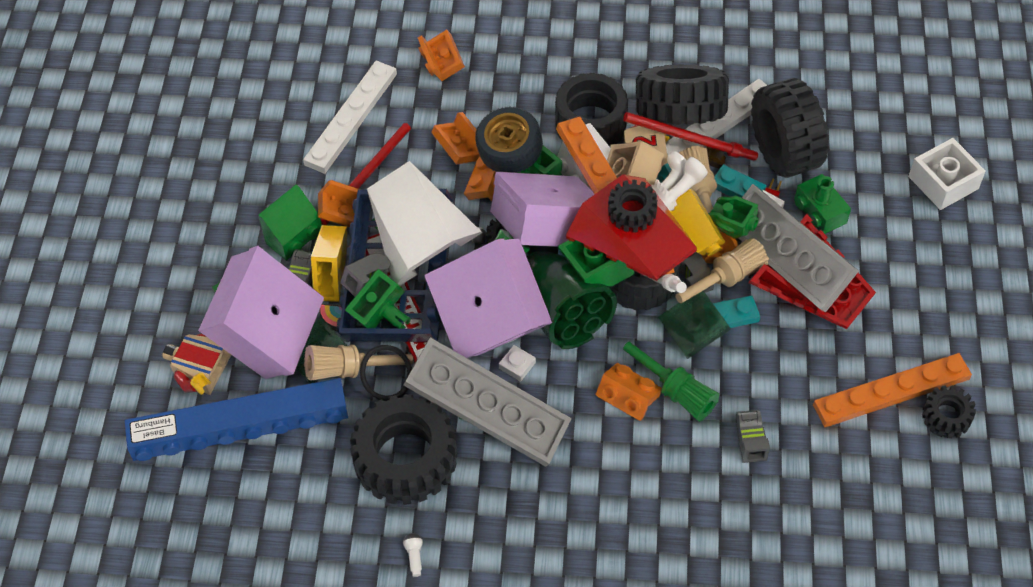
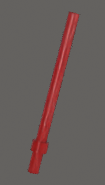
[623,112,758,161]
[320,123,411,225]

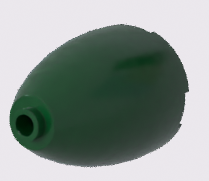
[527,251,617,349]

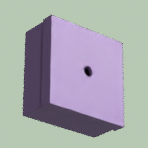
[490,172,594,246]
[424,238,552,359]
[198,246,324,379]

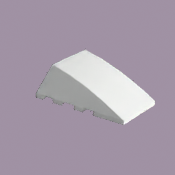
[367,161,483,286]

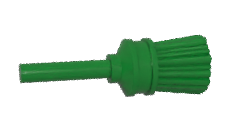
[623,341,719,422]

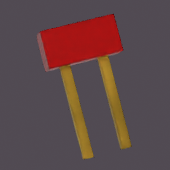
[765,179,782,198]

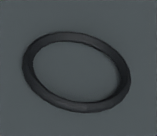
[360,345,412,401]

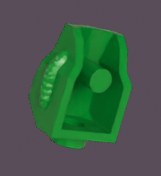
[708,196,759,239]

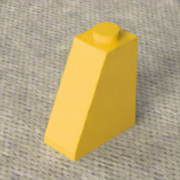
[670,188,725,256]
[311,225,348,302]

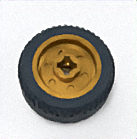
[475,106,543,173]

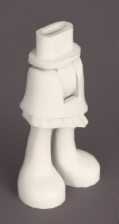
[651,151,708,211]

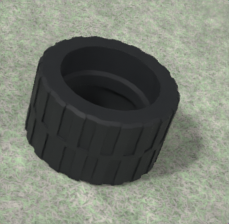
[555,73,628,147]
[608,264,680,310]

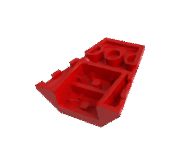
[566,174,697,281]
[749,214,876,329]

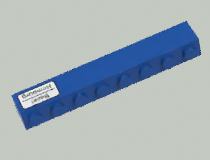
[125,378,348,461]

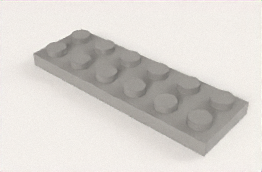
[739,184,859,312]
[403,337,572,466]

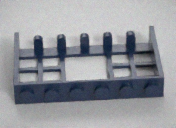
[337,189,453,342]

